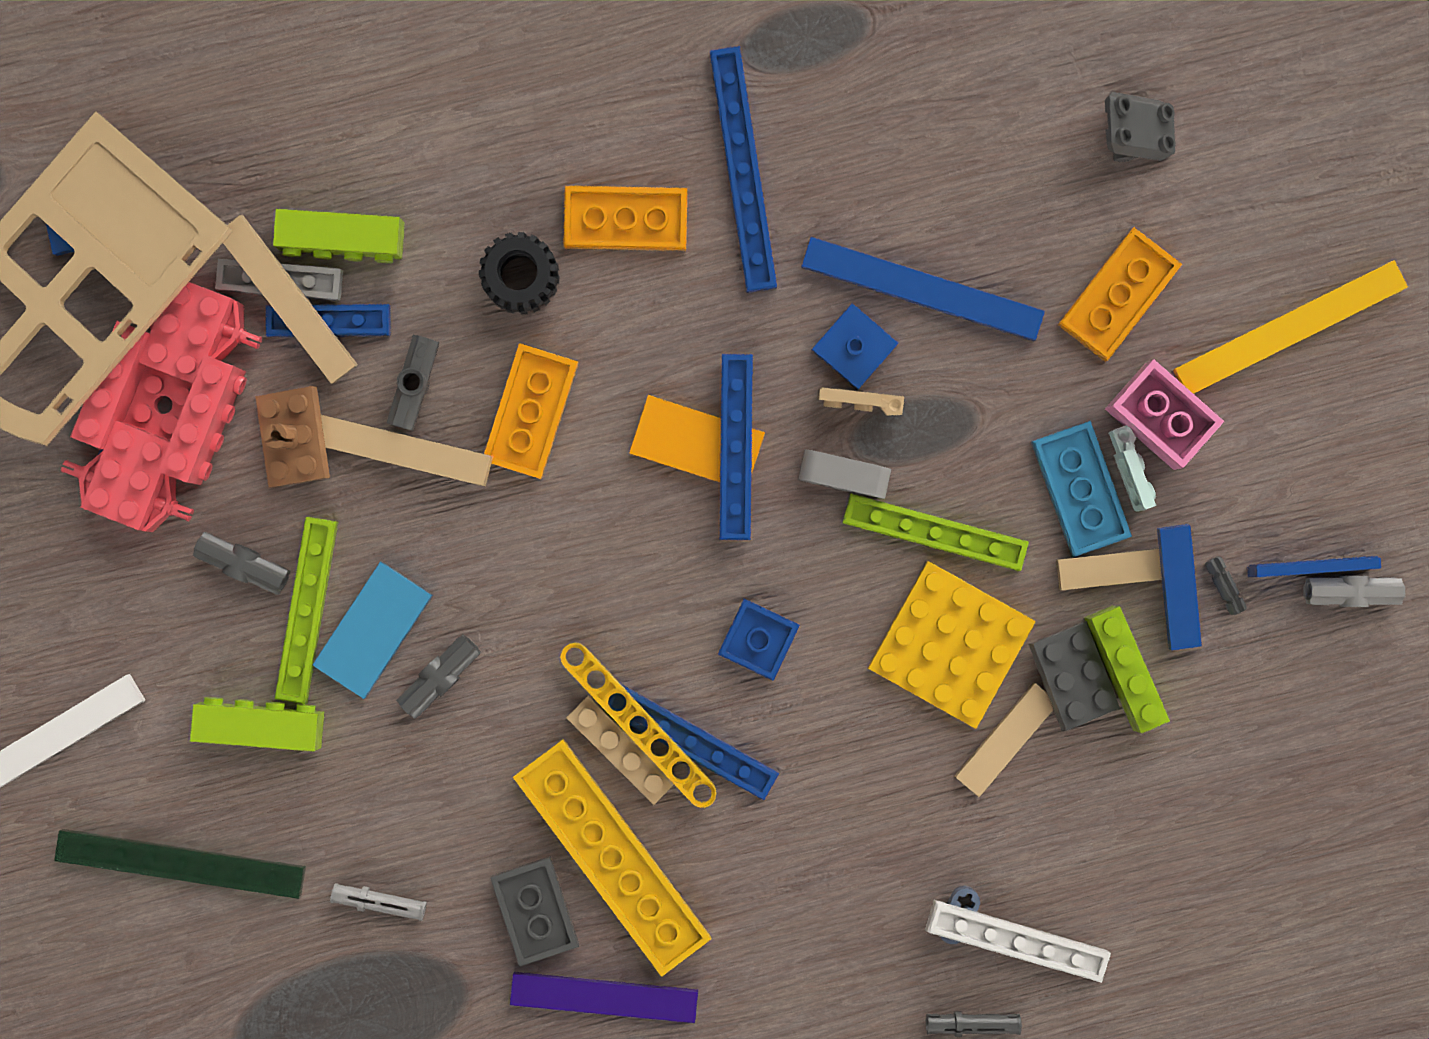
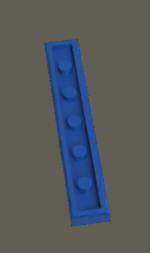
[720,354,753,540]
[603,683,779,800]

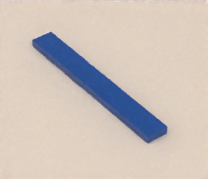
[710,46,777,293]
[801,237,1045,341]

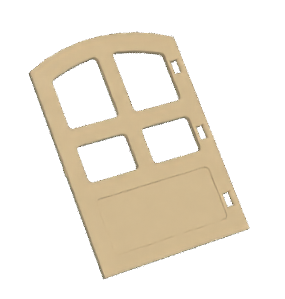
[0,111,233,446]

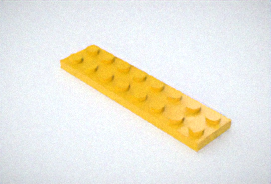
[513,739,711,977]

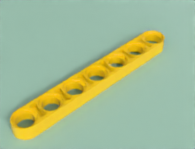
[560,643,716,808]

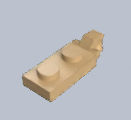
[817,387,904,416]

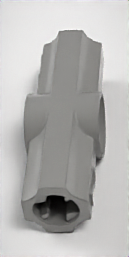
[1303,576,1405,607]

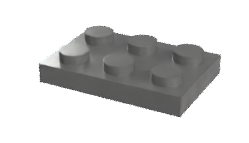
[1028,622,1120,731]
[490,856,579,967]

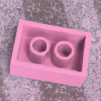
[1105,359,1224,470]

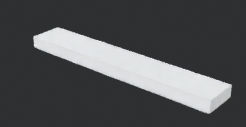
[0,674,146,788]
[925,900,1111,983]

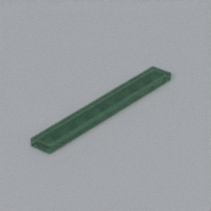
[54,829,306,899]

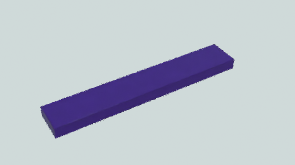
[510,972,698,1023]

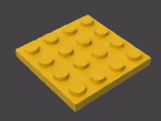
[867,561,1036,729]

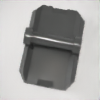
[1105,92,1176,162]

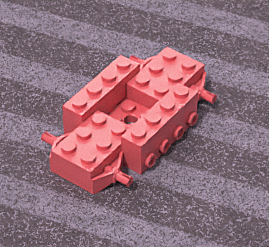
[61,282,262,532]

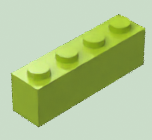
[273,209,405,263]
[1084,605,1170,734]
[190,697,324,751]

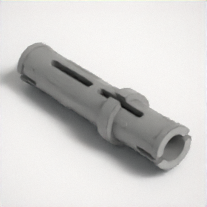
[330,883,427,921]

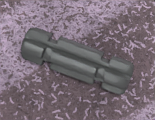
[1205,556,1247,615]

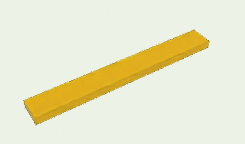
[1173,260,1408,394]

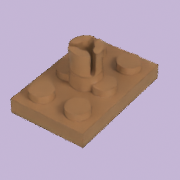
[255,386,330,488]

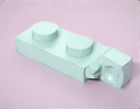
[1108,425,1156,512]

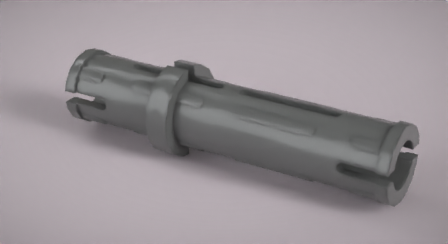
[925,1011,1022,1037]

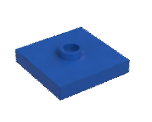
[811,303,898,390]
[718,599,800,681]

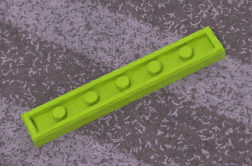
[842,493,1029,571]
[275,517,338,704]

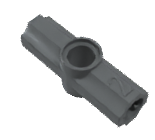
[386,334,440,431]
[193,532,290,595]
[396,634,482,719]

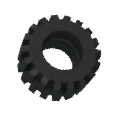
[479,232,560,315]

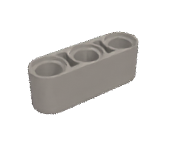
[798,449,892,500]

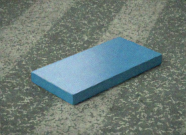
[1031,421,1132,557]
[313,562,433,699]

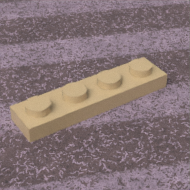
[566,695,674,805]

